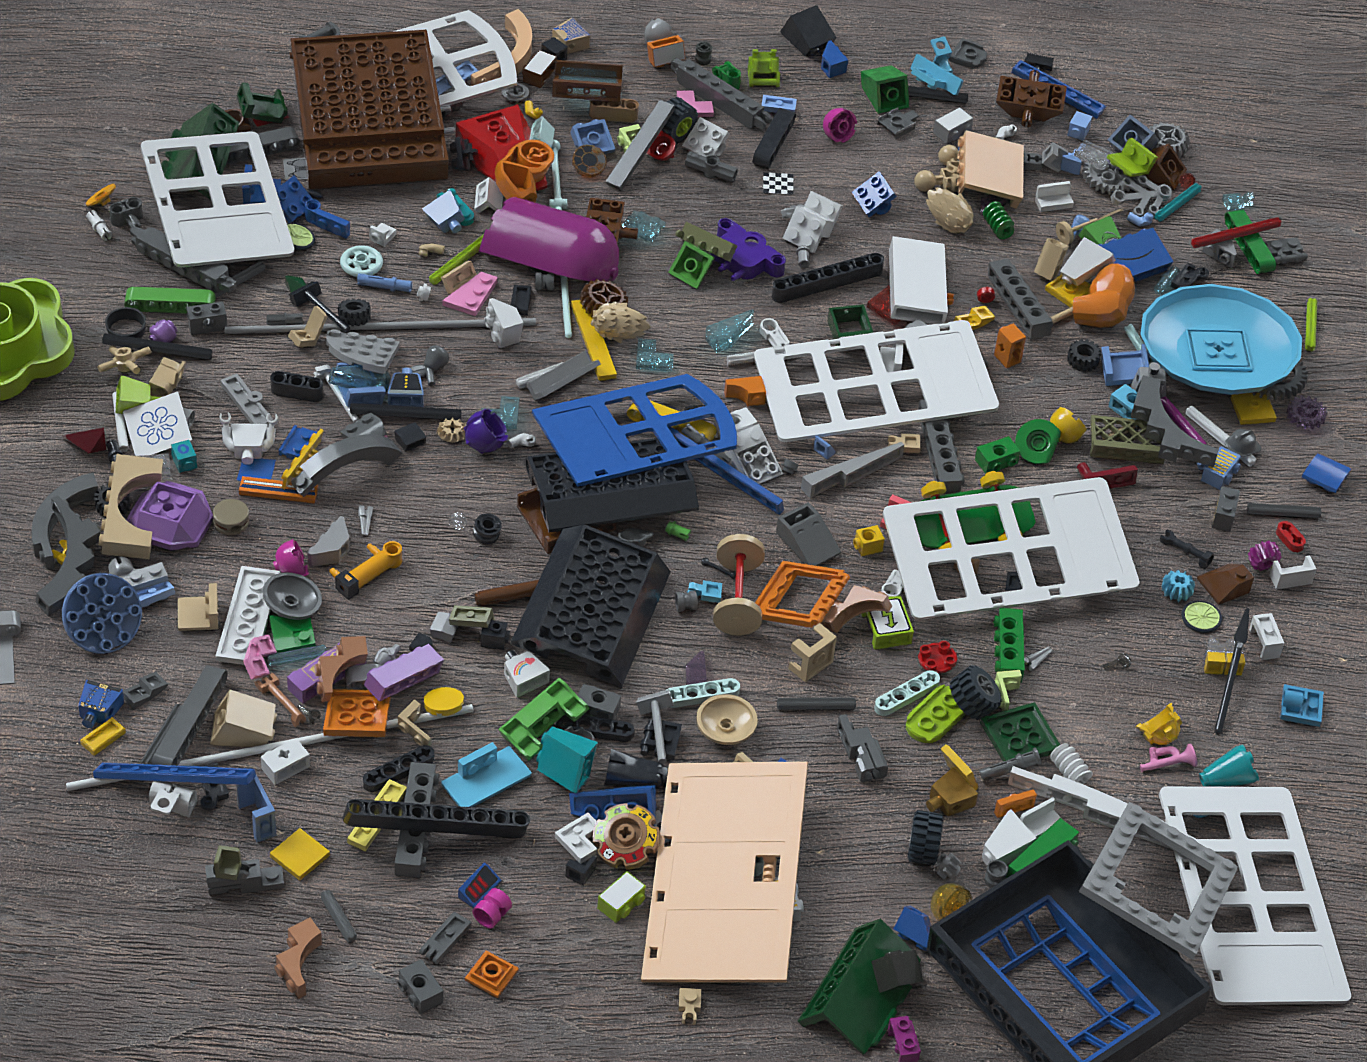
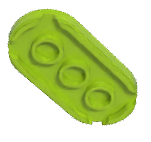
[906,685,966,743]

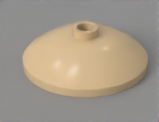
[696,694,757,745]

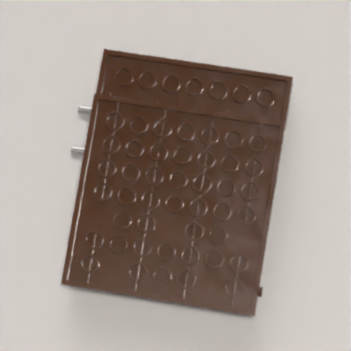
[289,29,455,189]

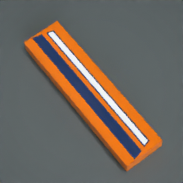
[239,476,318,503]

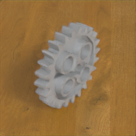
[1082,152,1138,195]

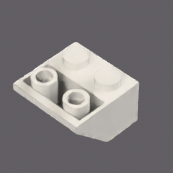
[484,298,523,348]

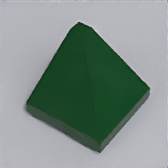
[285,275,306,293]

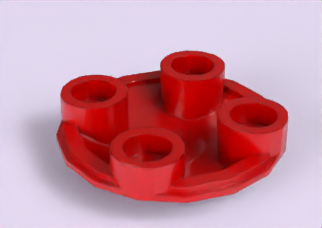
[918,641,957,673]

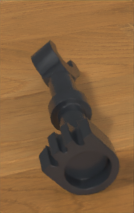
[1160,529,1215,570]

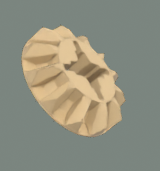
[437,418,466,442]

